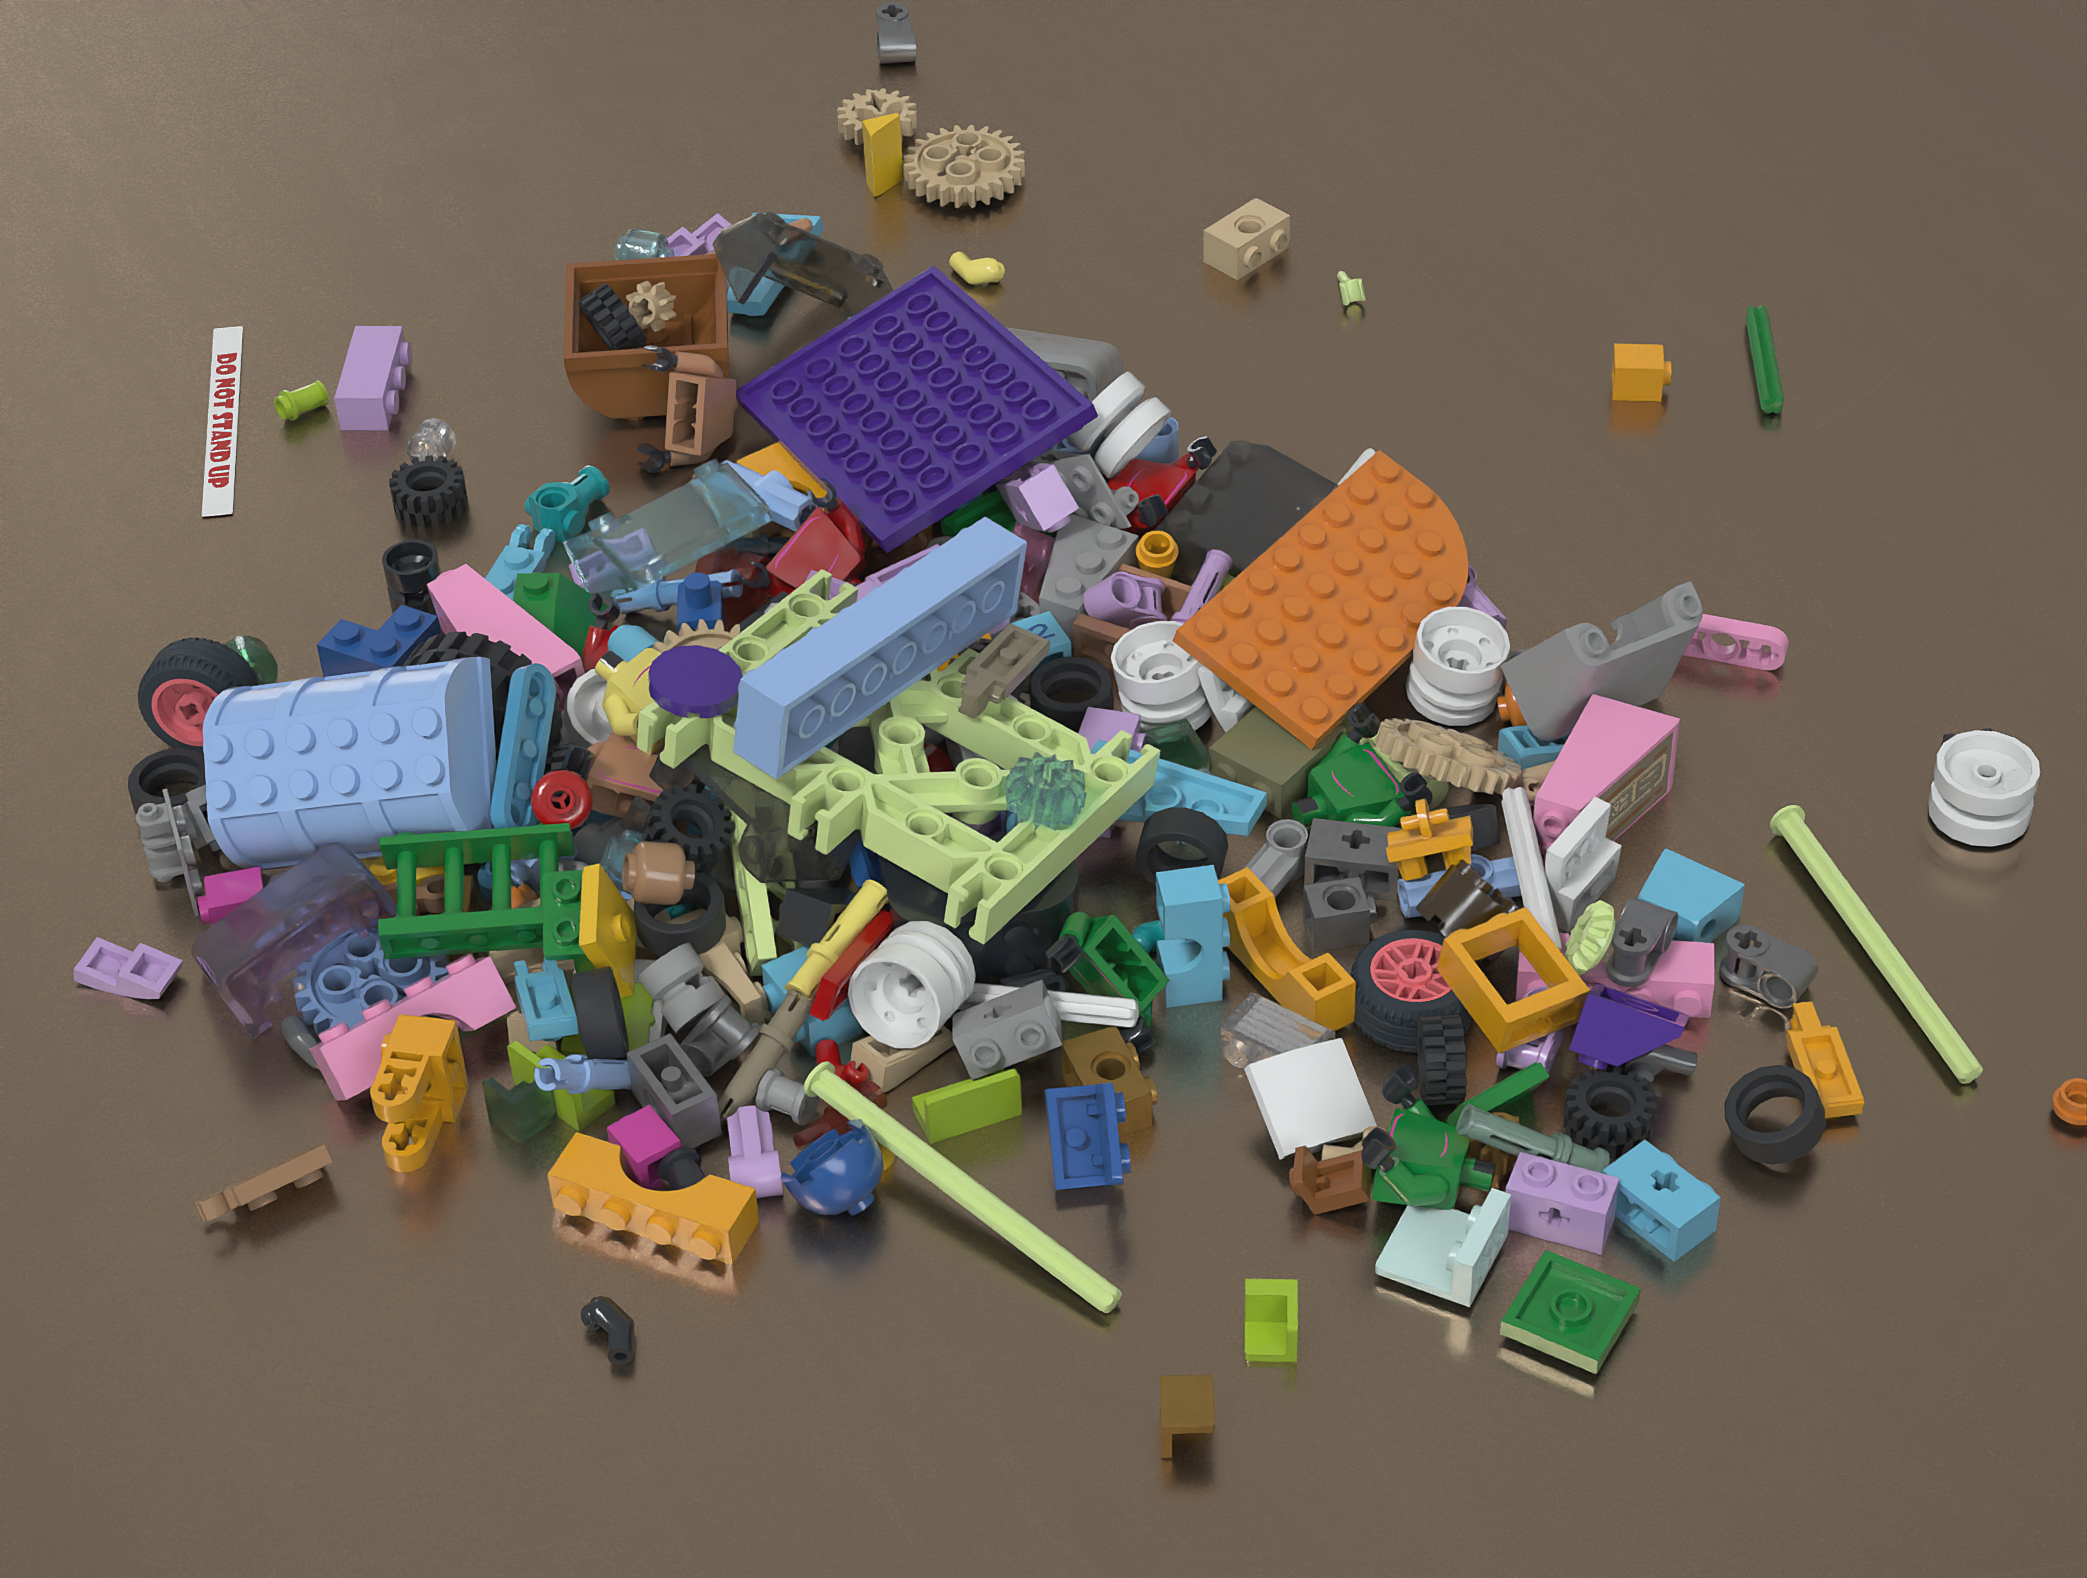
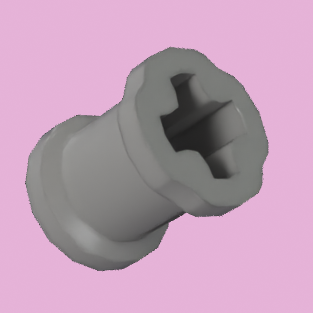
[755,1068,820,1126]

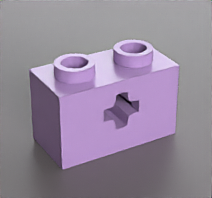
[995,461,1079,533]
[1505,1152,1619,1255]

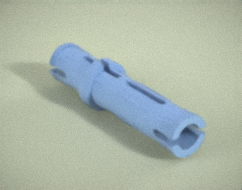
[615,569,743,614]
[534,1055,632,1094]

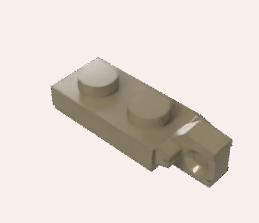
[958,623,1050,719]

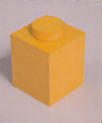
[1611,343,1671,402]

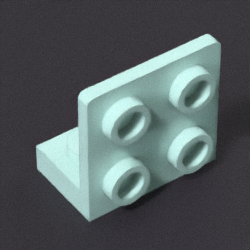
[1375,1188,1511,1307]

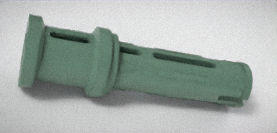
[1456,1104,1610,1173]

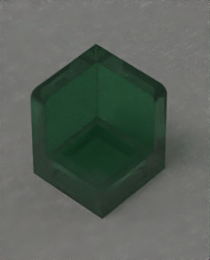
[1145,718,1208,774]
[482,1076,558,1145]

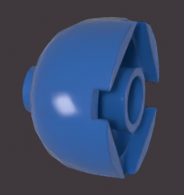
[781,1119,884,1215]

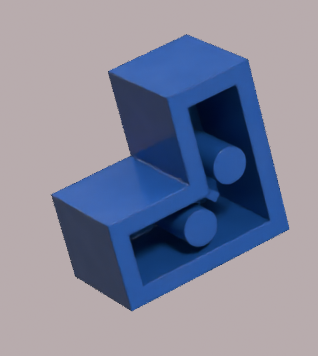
[317,605,441,677]

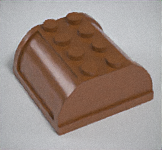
[564,253,729,421]

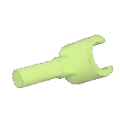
[1337,271,1366,305]

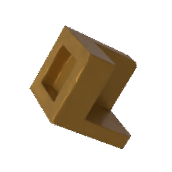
[1160,1374,1215,1458]

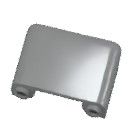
[1005,327,1123,402]
[1500,581,1703,742]

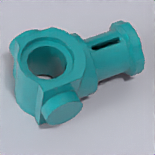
[525,465,610,544]

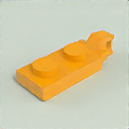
[1786,1001,1864,1118]

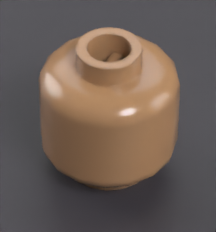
[622,841,695,905]

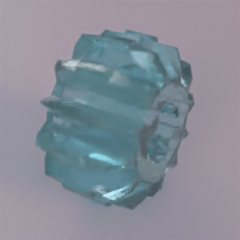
[1004,752,1087,831]

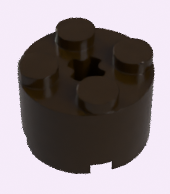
[1415,859,1520,970]

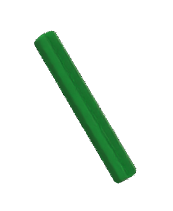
[1745,305,1785,414]

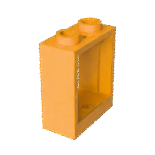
[1437,907,1590,1054]

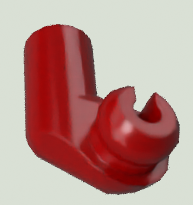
[815,1039,869,1092]

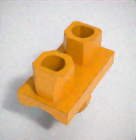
[1386,799,1473,881]

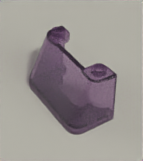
[191,842,397,1039]

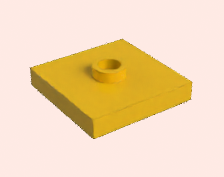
[579,863,636,998]

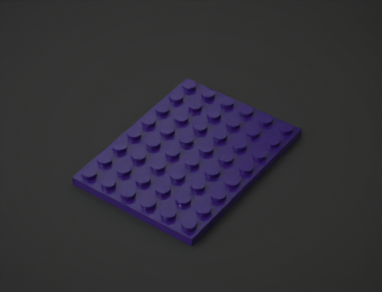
[736,266,1098,553]

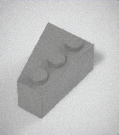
[1039,514,1139,648]

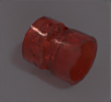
[695,543,771,610]

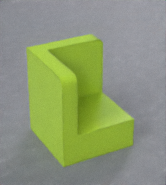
[1245,1279,1298,1362]

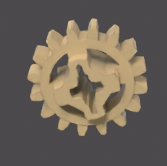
[837,88,917,145]

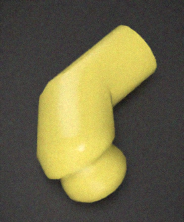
[949,252,1005,286]

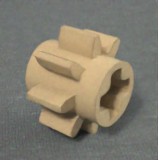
[626,281,677,332]

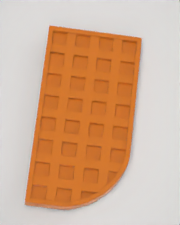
[1172,450,1468,750]

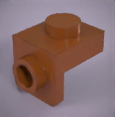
[1289,1145,1372,1215]

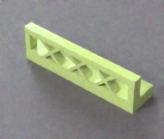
[723,783,804,976]

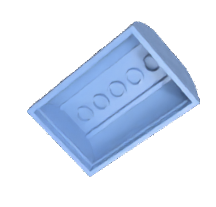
[203,657,497,870]

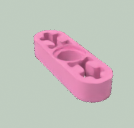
[1684,614,1789,670]

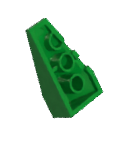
[512,572,608,661]

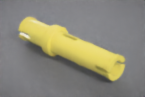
[785,880,888,1002]

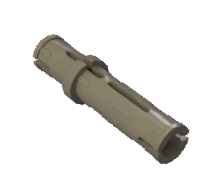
[717,990,813,1126]

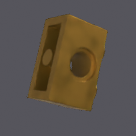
[1061,1025,1158,1136]

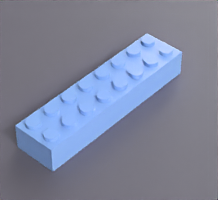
[733,517,1027,780]

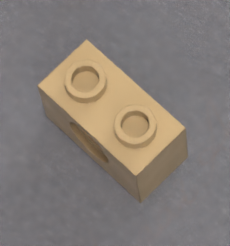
[1203,198,1290,280]

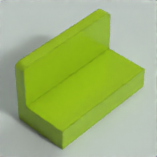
[507,1040,615,1132]
[912,1068,1022,1144]

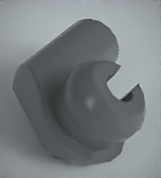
[281,1015,321,1069]
[1624,1044,1698,1083]

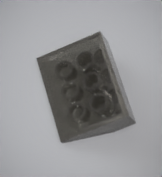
[1154,440,1339,581]

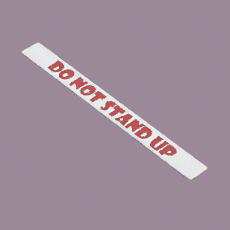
[202,326,243,517]

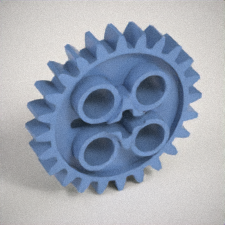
[293,915,449,1037]

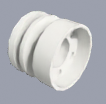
[1406,607,1510,726]
[1111,621,1213,739]
[848,921,976,1048]

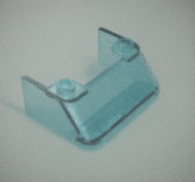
[562,459,775,600]

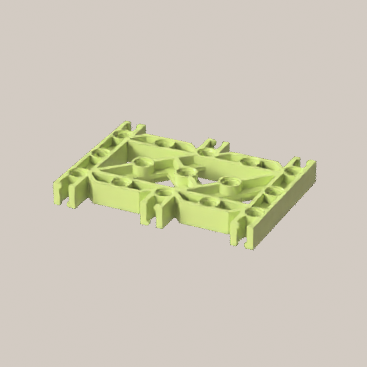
[636,569,1161,945]

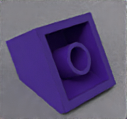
[1569,983,1690,1070]

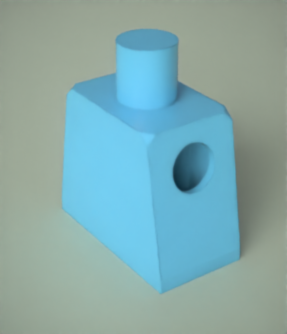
[1638,848,1745,943]

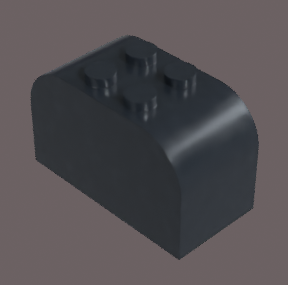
[878,833,1079,985]

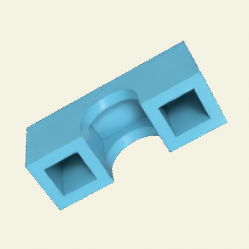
[1156,865,1230,1008]

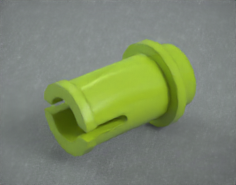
[274,380,329,421]

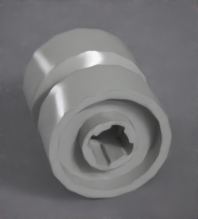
[638,942,725,1034]

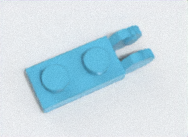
[485,524,556,600]
[514,958,579,1042]

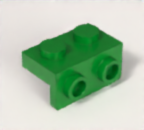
[543,870,596,973]

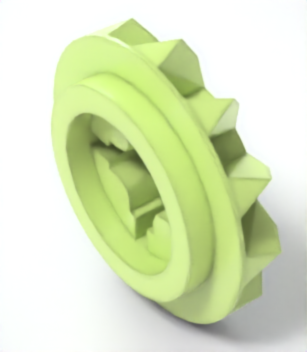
[1564,900,1616,976]

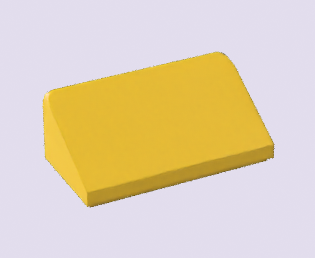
[862,113,904,197]

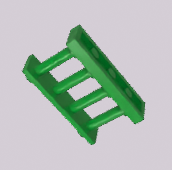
[378,823,575,959]

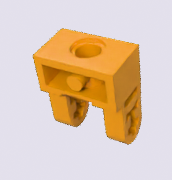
[370,1014,469,1173]

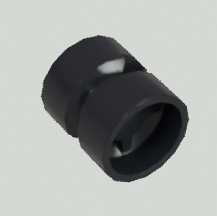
[382,540,441,615]

